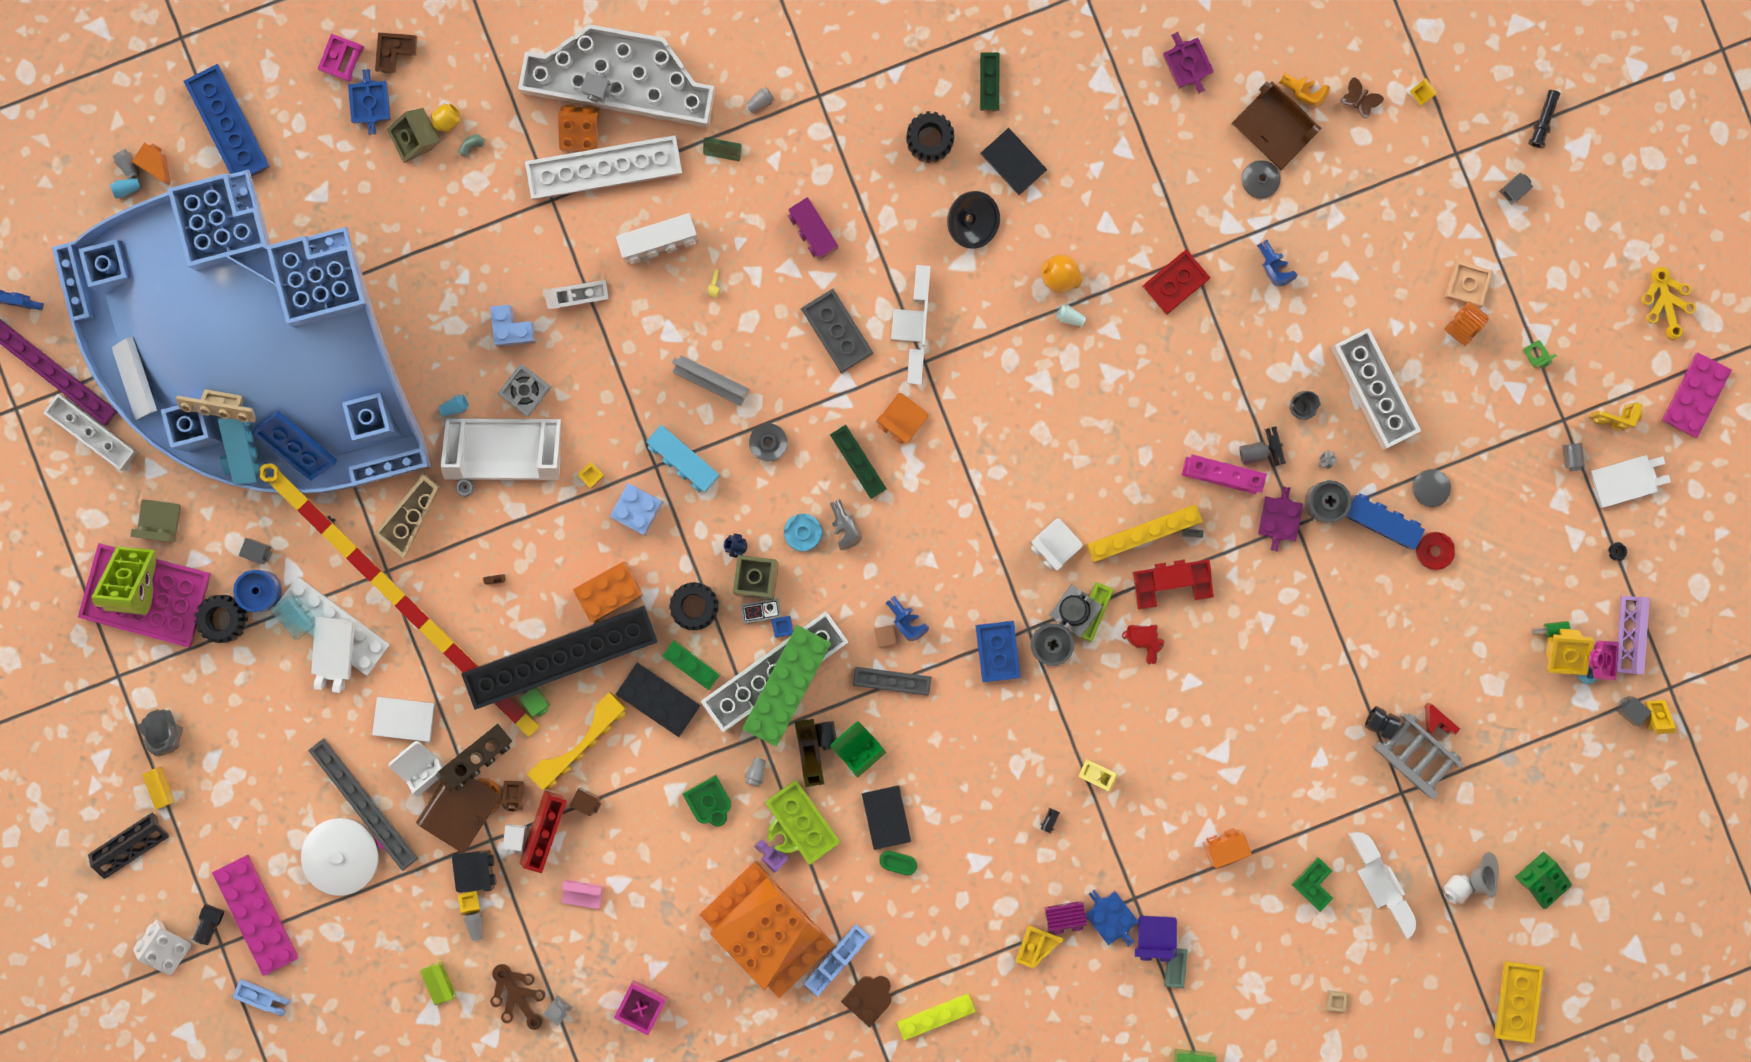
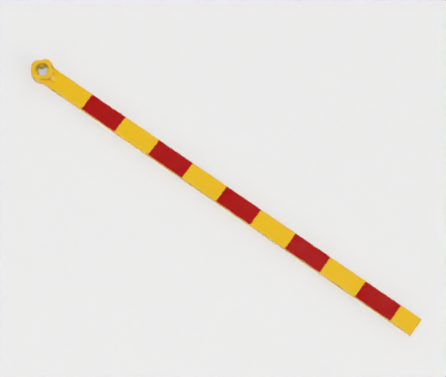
[260,463,540,737]

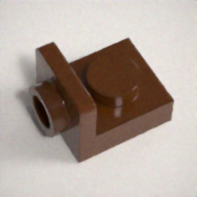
[502,781,524,812]

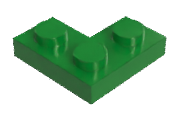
[1291,857,1333,912]

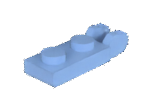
[233,978,290,1016]

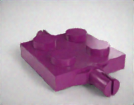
[1163,32,1214,94]
[1258,486,1303,552]

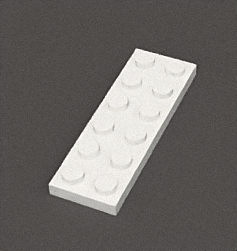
[274,577,391,676]

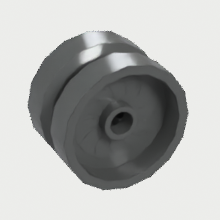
[1305,480,1352,523]
[1030,623,1074,666]

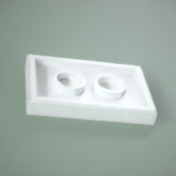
[372,697,435,742]

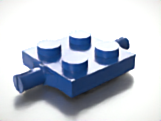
[348,69,391,135]
[0,290,44,311]
[1085,889,1139,947]

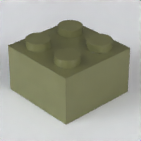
[733,555,779,600]

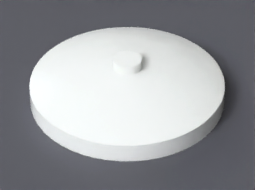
[301,818,379,896]

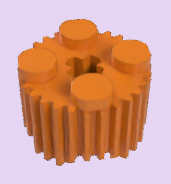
[1444,301,1489,346]

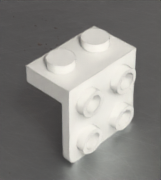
[1030,518,1082,571]
[388,741,443,797]
[134,919,191,975]

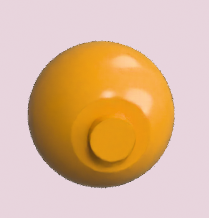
[1041,254,1083,293]

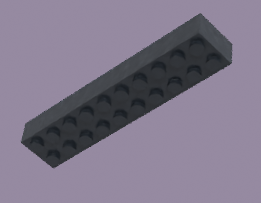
[461,605,658,710]

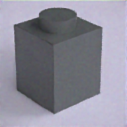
[1499,172,1533,205]
[238,538,272,564]
[1616,696,1652,726]

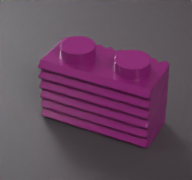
[1044,901,1087,935]

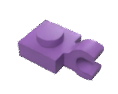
[754,840,789,873]

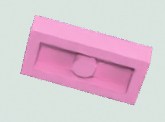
[562,880,604,909]

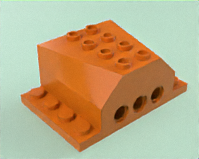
[699,861,835,998]

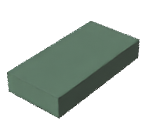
[1164,948,1188,988]

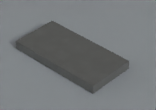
[801,289,874,373]

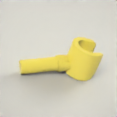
[708,270,720,298]

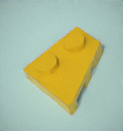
[1015,925,1063,969]

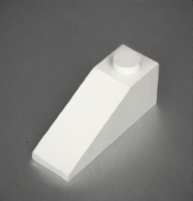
[544,280,609,309]

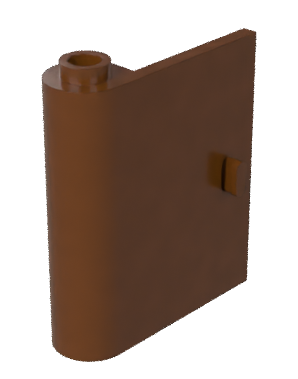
[1232,81,1322,171]
[416,767,502,854]

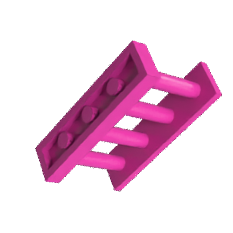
[1181,454,1267,494]

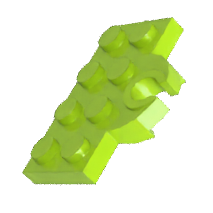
[764,780,841,865]

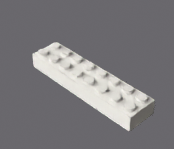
[43,394,137,471]

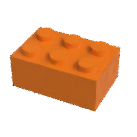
[573,561,644,623]

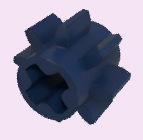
[724,533,748,558]

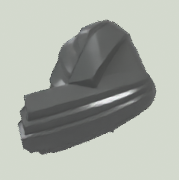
[138,709,183,757]

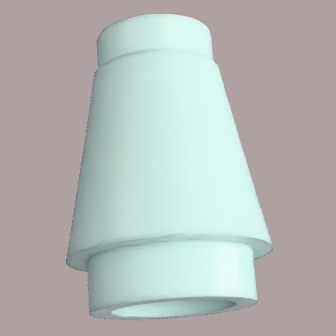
[1056,304,1086,327]

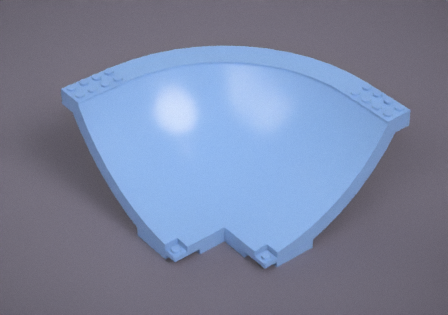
[52,170,431,494]

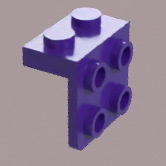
[1135,915,1177,962]

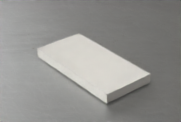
[112,337,157,420]

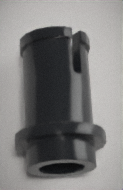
[1040,808,1060,834]

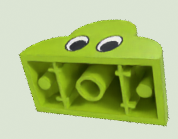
[92,546,156,615]

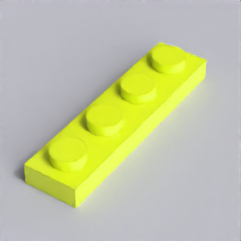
[897,993,976,1040]

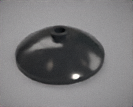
[947,191,1000,249]

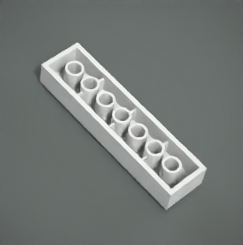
[700,611,849,732]

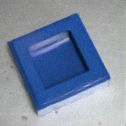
[771,616,793,638]

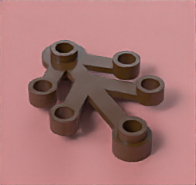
[490,964,546,1030]

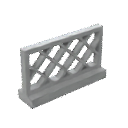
[672,355,750,406]

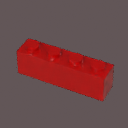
[519,790,567,873]

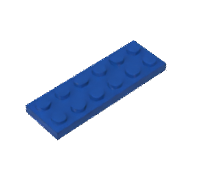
[183,64,270,176]

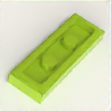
[1074,582,1114,642]

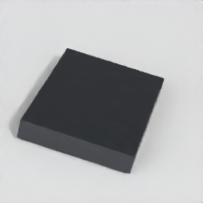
[980,127,1047,196]
[862,785,911,850]

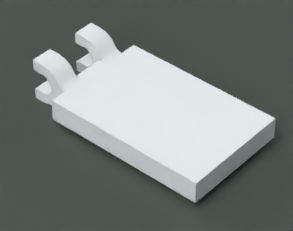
[1589,455,1671,508]
[311,616,355,693]

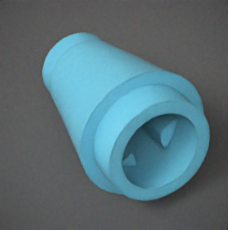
[110,178,141,199]
[439,394,469,416]

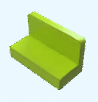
[420,961,456,1005]

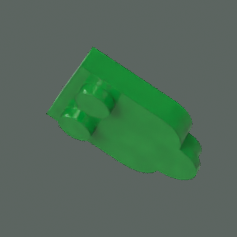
[682,774,731,827]

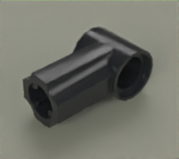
[193,903,225,945]

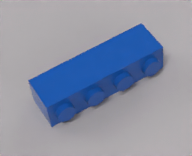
[1345,493,1425,550]

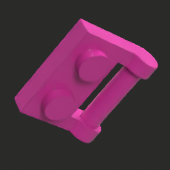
[318,34,364,82]

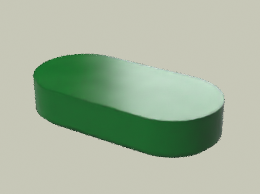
[879,850,917,876]

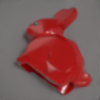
[1122,625,1164,665]

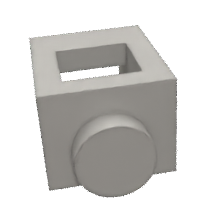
[543,996,573,1026]

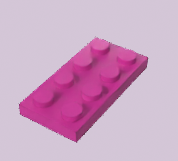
[1661,353,1732,438]

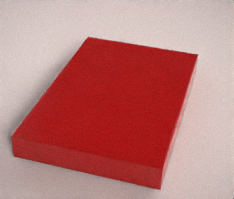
[1142,249,1211,315]

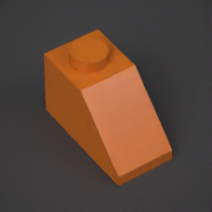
[132,142,171,186]

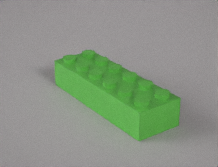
[742,625,831,747]

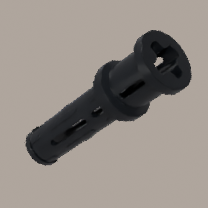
[1528,90,1561,149]

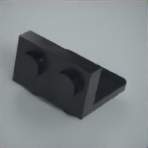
[452,850,497,893]

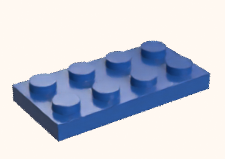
[252,411,337,481]

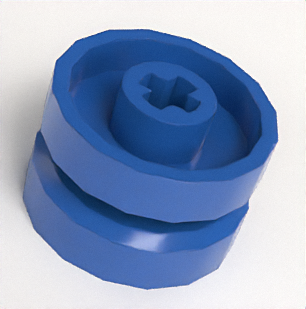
[233,570,282,612]

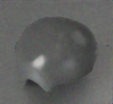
[1289,391,1321,420]

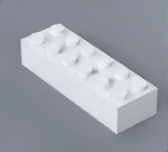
[1330,328,1421,450]

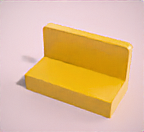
[142,767,175,810]

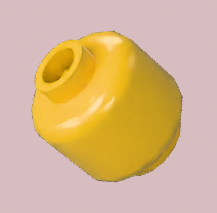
[432,103,460,132]

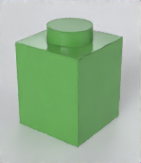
[519,687,551,717]

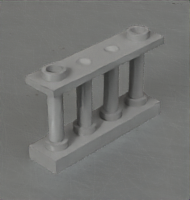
[1372,713,1464,800]

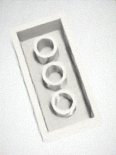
[616,213,699,265]

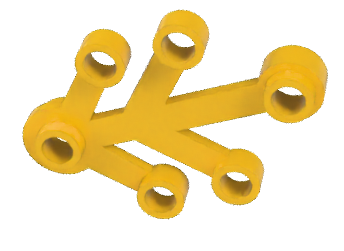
[1641,267,1696,340]

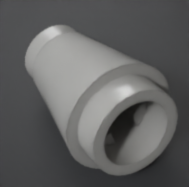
[745,87,775,113]
[112,149,139,179]
[745,757,766,787]
[463,911,483,941]

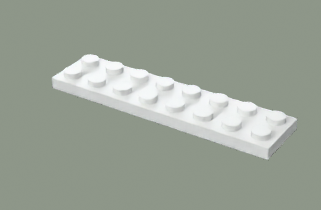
[525,135,683,200]

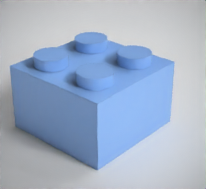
[610,483,663,536]

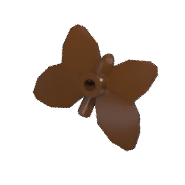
[1341,77,1384,118]

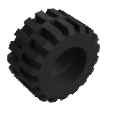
[906,111,954,163]
[669,582,719,630]
[194,595,248,643]

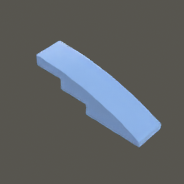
[803,924,870,997]

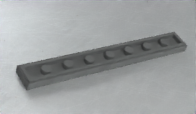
[308,738,419,871]

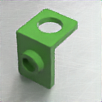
[1523,340,1557,368]

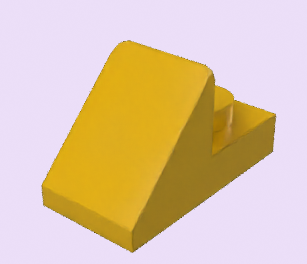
[1645,700,1676,734]

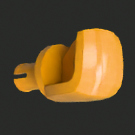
[1279,72,1330,108]

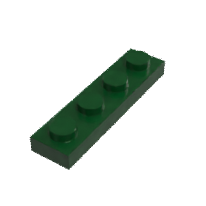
[830,424,887,499]

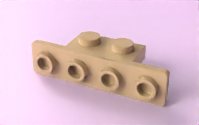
[176,389,256,422]

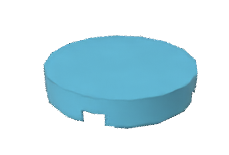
[784,513,822,551]

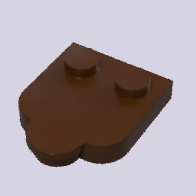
[841,976,891,1028]

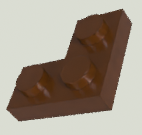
[375,32,418,73]

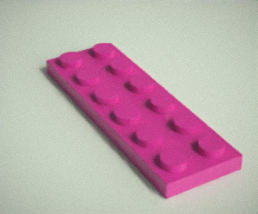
[212,855,299,976]

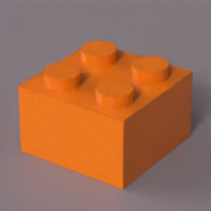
[1203,828,1252,869]

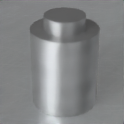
[1239,442,1269,465]
[1562,443,1585,472]

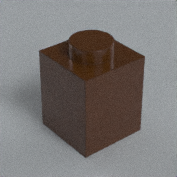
[570,787,601,816]

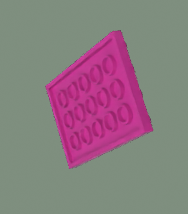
[78,543,211,647]

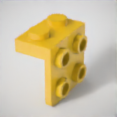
[1589,402,1643,431]

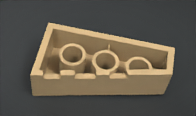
[374,474,440,559]

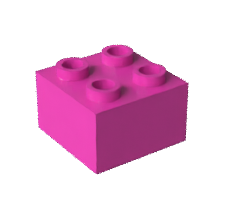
[614,980,668,1035]

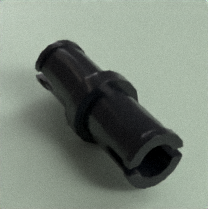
[1264,426,1286,466]

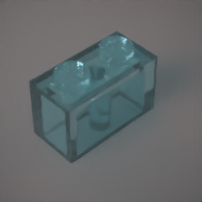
[270,595,315,640]

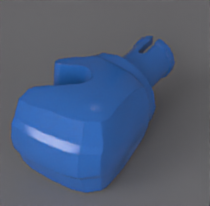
[1257,239,1298,287]
[885,596,930,641]

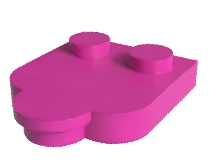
[1589,641,1619,680]

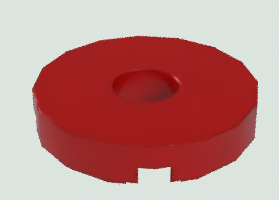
[1416,532,1455,570]

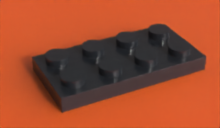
[616,662,701,737]

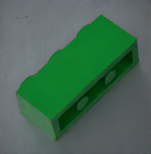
[662,640,721,690]

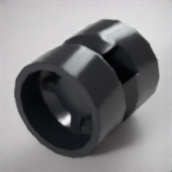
[1364,706,1401,740]

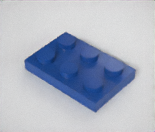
[975,621,1021,683]

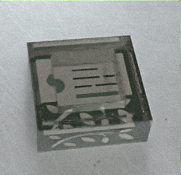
[1181,528,1204,538]

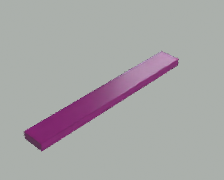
[0,319,117,426]

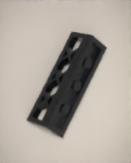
[88,812,169,879]

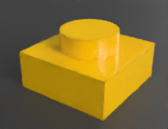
[1410,78,1437,106]
[577,462,605,489]
[457,891,480,915]

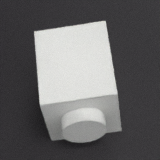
[502,824,527,854]

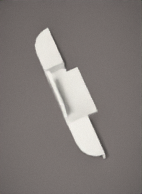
[891,265,931,384]
[1347,832,1416,939]

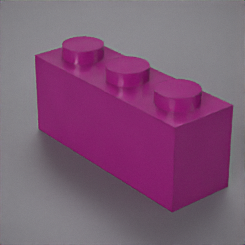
[788,197,838,260]

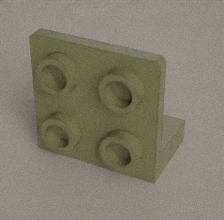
[130,499,180,542]

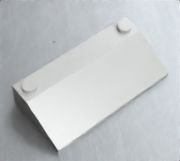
[441,419,561,480]

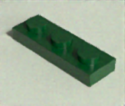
[980,52,1000,111]

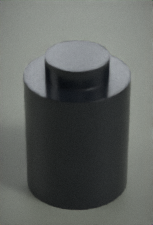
[815,721,837,750]

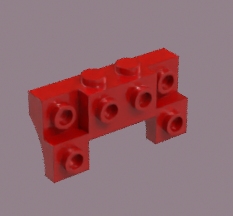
[1132,559,1214,610]

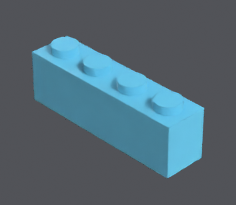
[218,416,261,484]
[646,425,720,493]

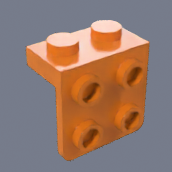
[558,105,599,152]
[876,393,928,445]

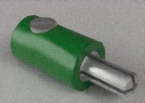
[1532,621,1571,638]

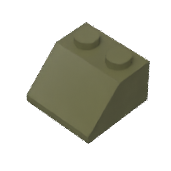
[387,108,440,163]

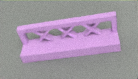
[1617,596,1650,674]

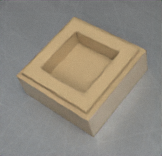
[1325,990,1348,1013]

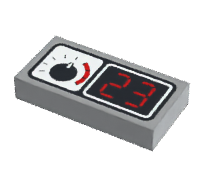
[740,598,781,624]

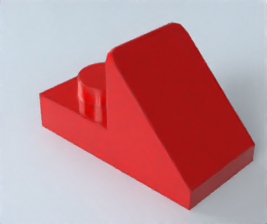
[1425,703,1460,735]

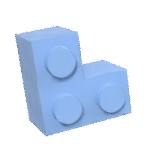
[490,304,536,347]

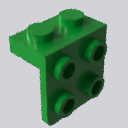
[830,721,887,778]
[1515,851,1572,909]

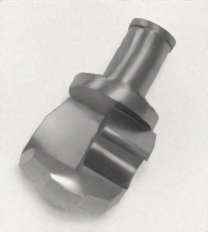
[830,499,862,550]

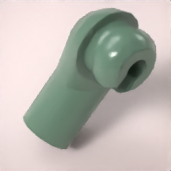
[458,134,485,157]

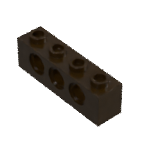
[436,724,512,792]

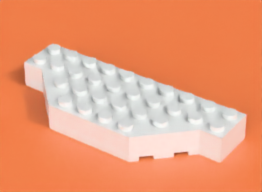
[518,24,715,128]

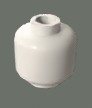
[1444,875,1473,904]

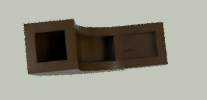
[795,719,824,787]

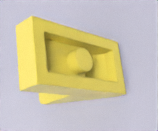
[1078,759,1118,792]

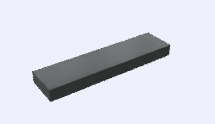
[853,666,931,696]

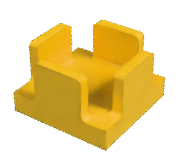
[1545,629,1594,675]

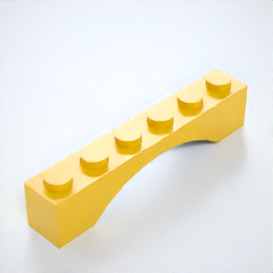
[1085,504,1202,562]
[527,692,627,790]

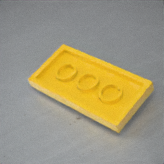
[1494,961,1544,1044]

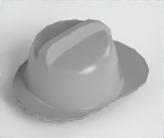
[1471,852,1499,898]

